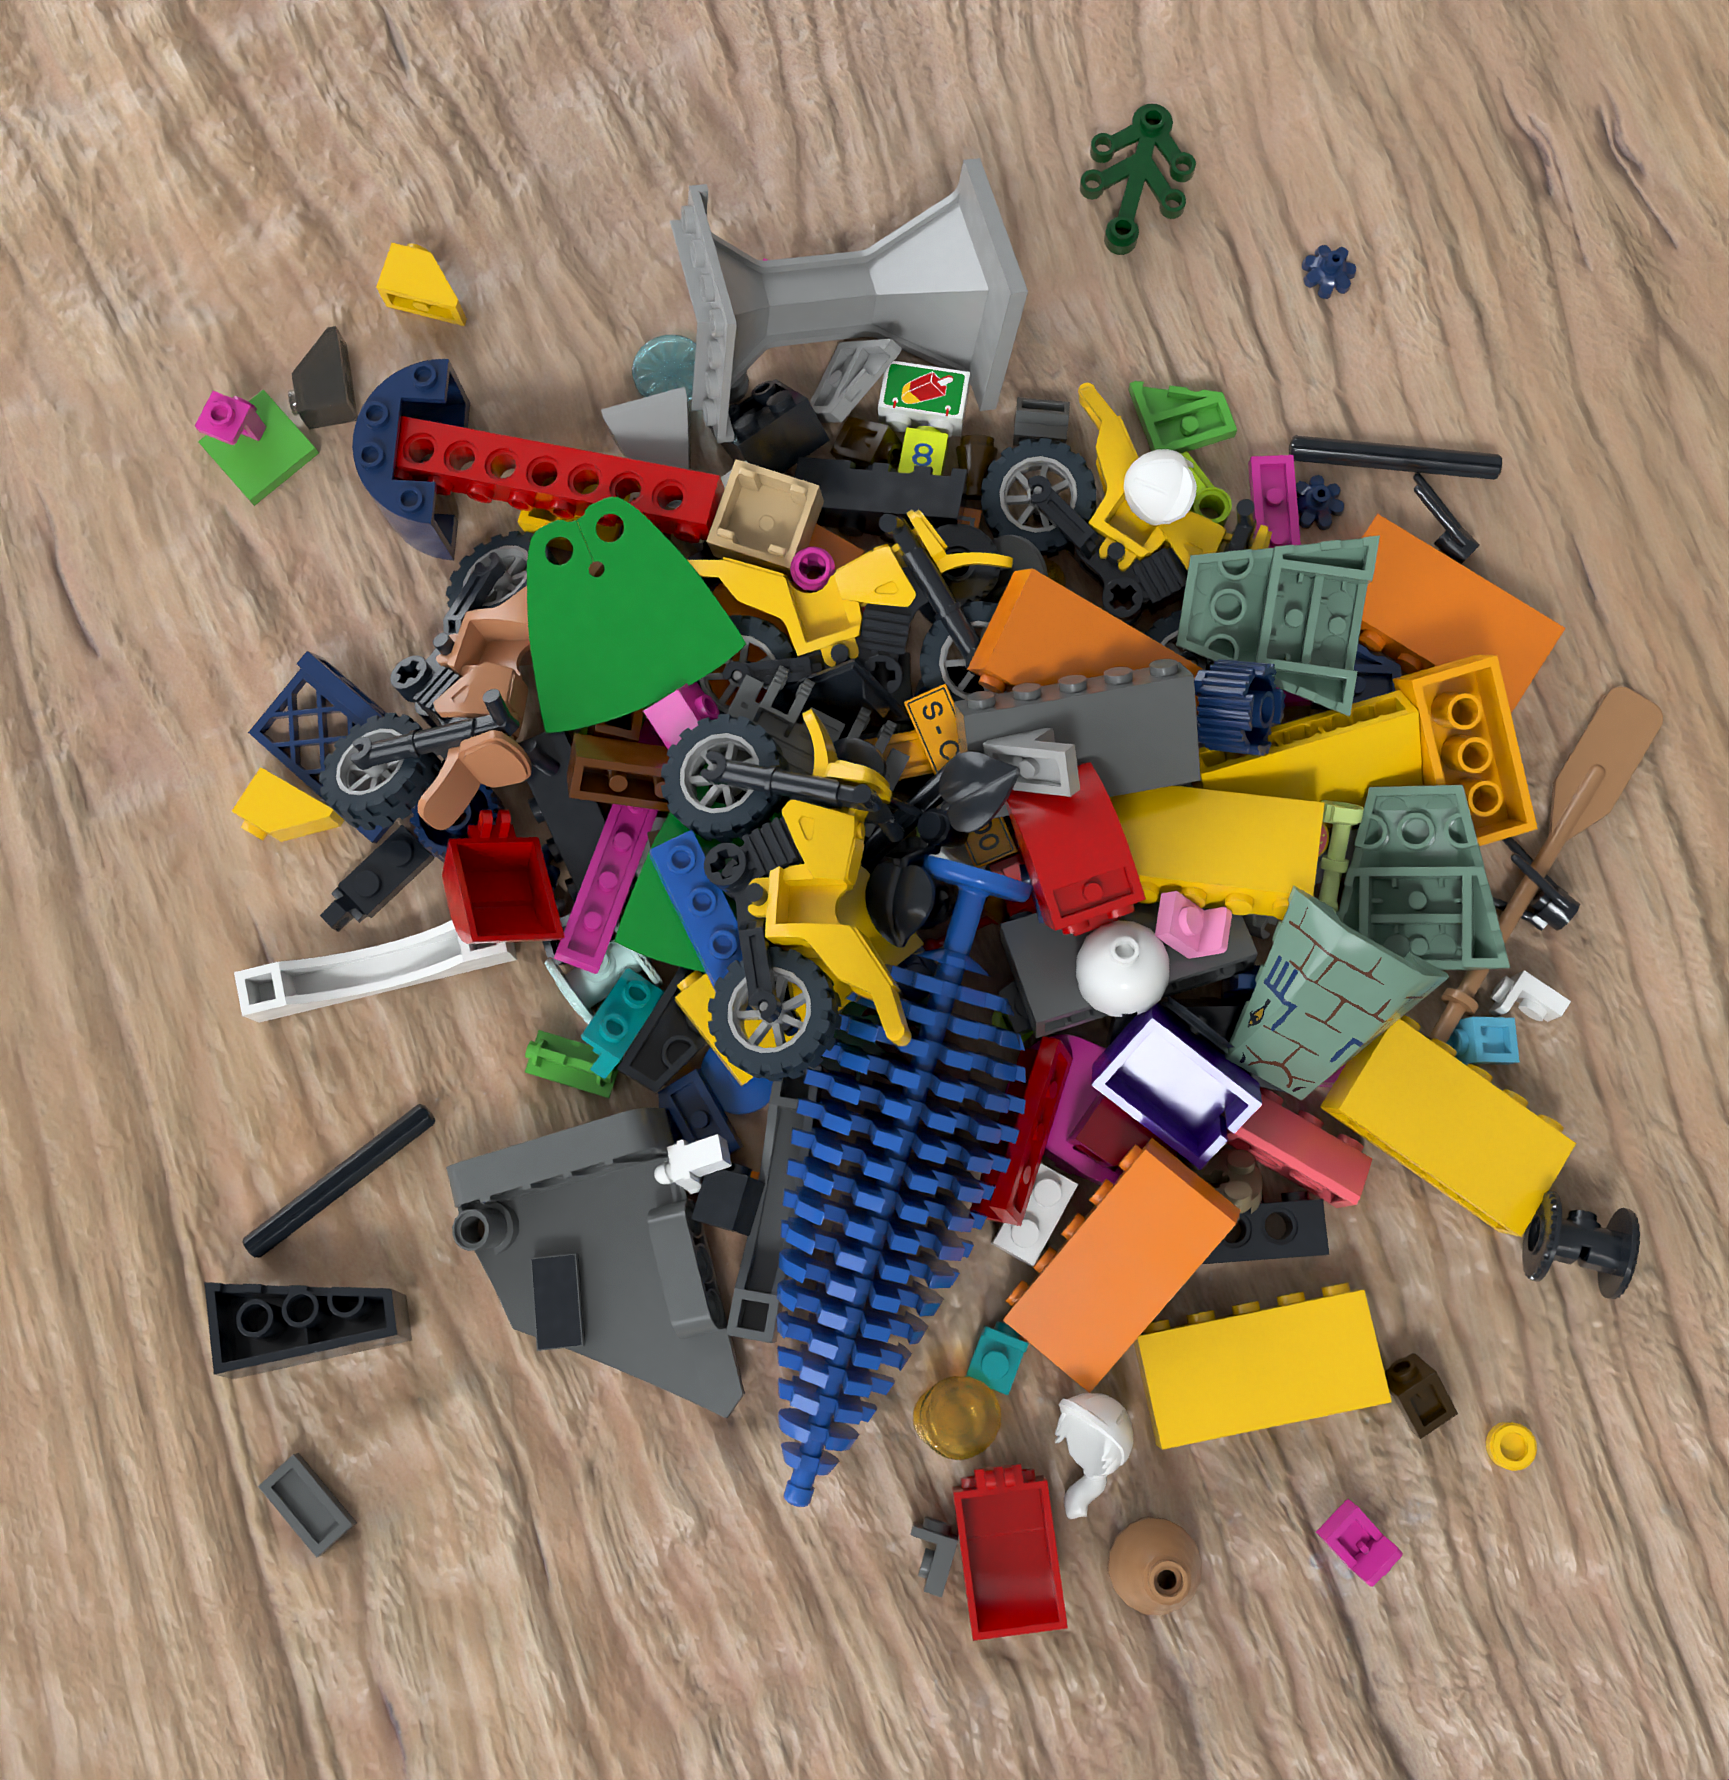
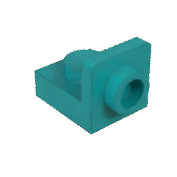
[965,1321,1029,1395]

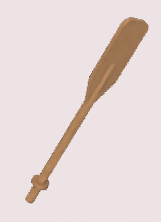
[1428,687,1663,1043]

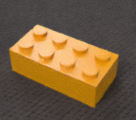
[1393,655,1538,846]

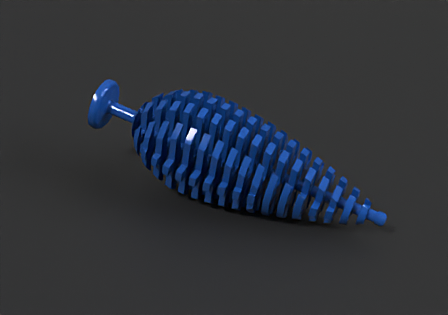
[777,855,1033,1507]

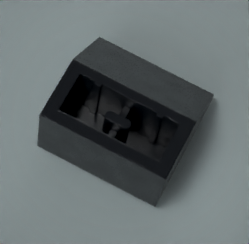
[708,379,830,474]

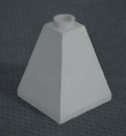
[601,387,691,508]

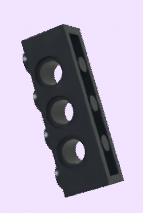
[1202,1191,1329,1264]

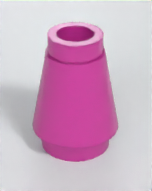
[790,547,835,593]

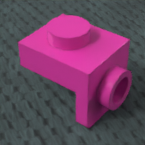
[195,391,266,445]
[1316,1498,1403,1587]

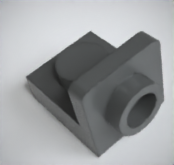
[910,1517,958,1598]

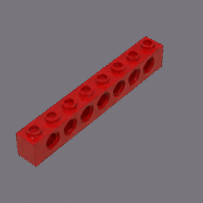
[394,416,725,543]

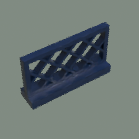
[248,651,442,844]

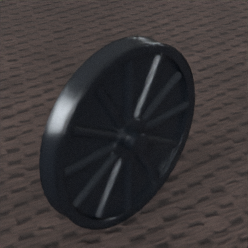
[1161,995,1235,1055]

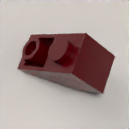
[1066,1094,1178,1167]

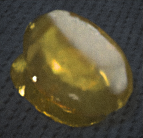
[913,1376,1001,1460]

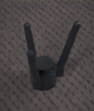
[1413,473,1480,564]
[1492,837,1580,931]

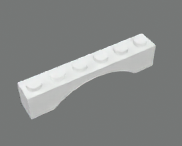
[234,920,517,1023]

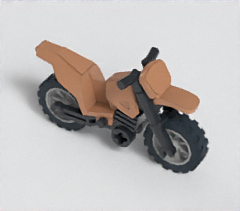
[319,531,605,830]

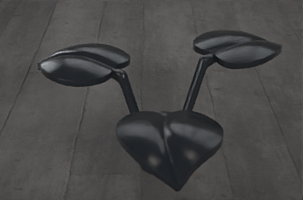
[833,738,1020,948]

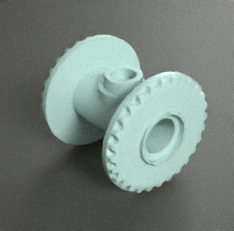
[544,919,663,1024]

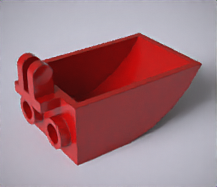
[1005,762,1146,936]
[442,809,565,944]
[952,1463,1068,1641]

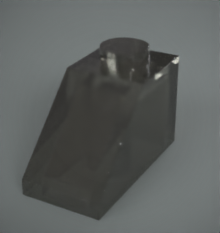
[288,326,358,430]

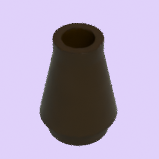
[956,435,998,500]

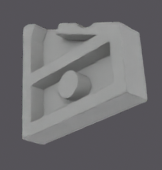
[810,339,902,423]

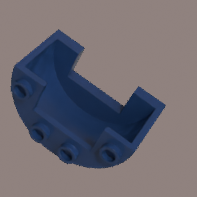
[352,359,470,561]

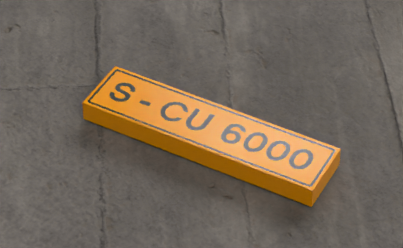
[904,684,1018,868]

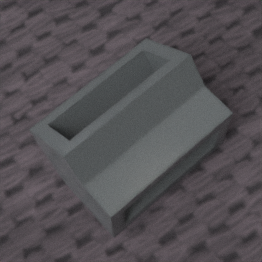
[1013,397,1070,446]

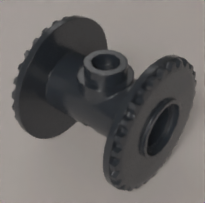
[919,523,1000,624]
[1522,1190,1640,1299]

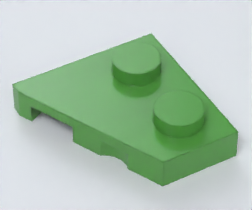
[1128,381,1237,453]

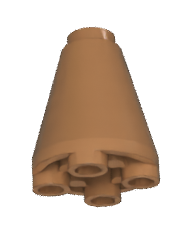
[1107,1516,1202,1616]

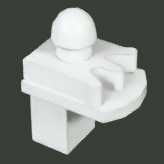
[654,1134,732,1194]

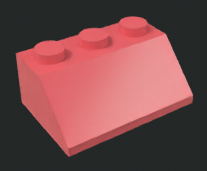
[1226,1087,1372,1208]

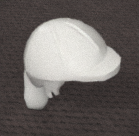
[1124,449,1197,526]
[1055,1393,1133,1519]

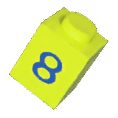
[898,426,948,476]

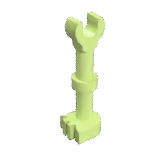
[1318,800,1364,913]

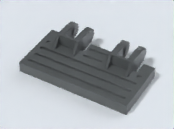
[721,665,910,838]

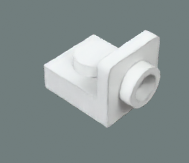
[1489,970,1571,1022]

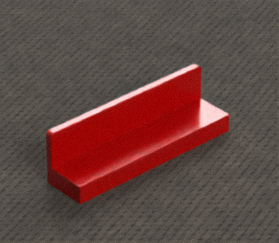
[970,1037,1073,1226]

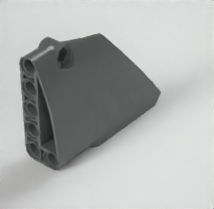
[446,1108,745,1418]

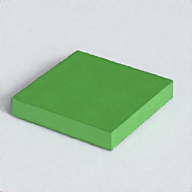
[198,390,319,506]

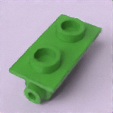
[525,1030,623,1099]

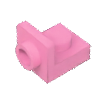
[1155,891,1232,959]

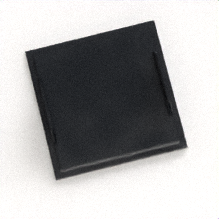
[784,658,909,740]

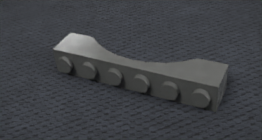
[726,1066,825,1343]

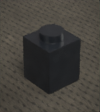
[691,1163,765,1236]

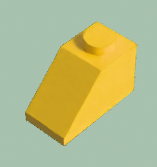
[376,243,467,326]
[232,767,344,842]

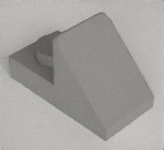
[983,728,1080,797]

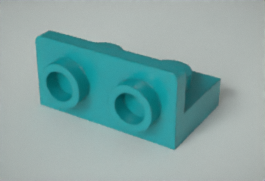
[581,968,664,1080]

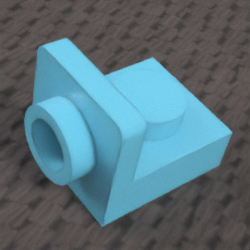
[1446,1017,1520,1065]

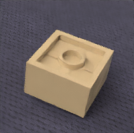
[706,459,824,582]

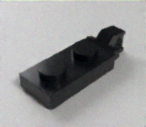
[320,825,435,932]

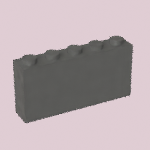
[954,659,1201,818]
[1000,902,1258,1038]

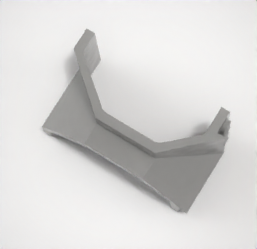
[670,158,1028,443]

